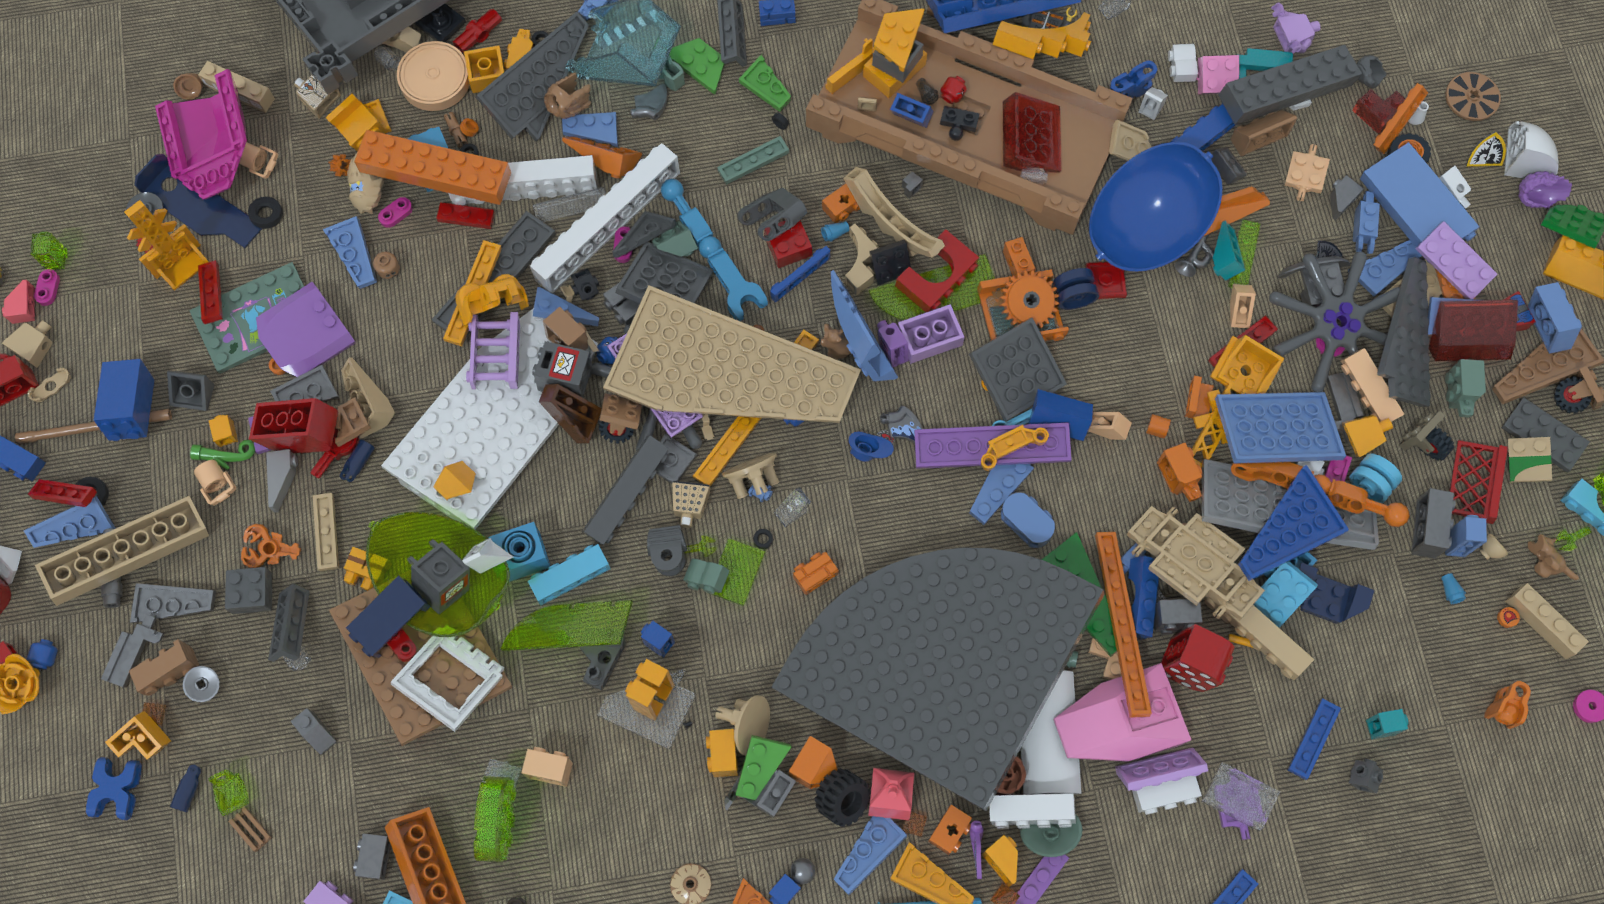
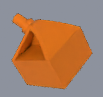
[789,736,837,789]

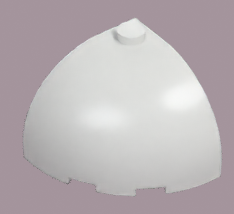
[1504,121,1559,179]

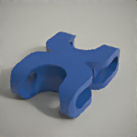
[1110,61,1157,98]
[86,757,142,820]

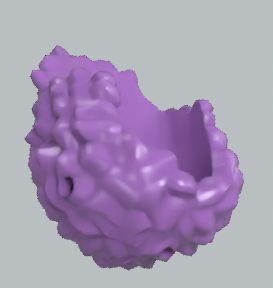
[1518,171,1572,208]

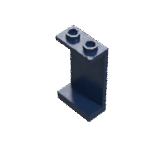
[346,575,431,658]

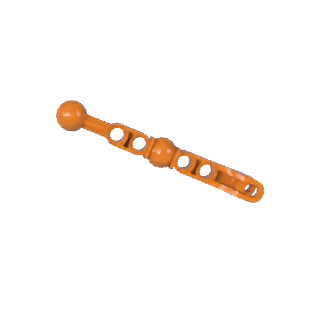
[1231,462,1410,527]

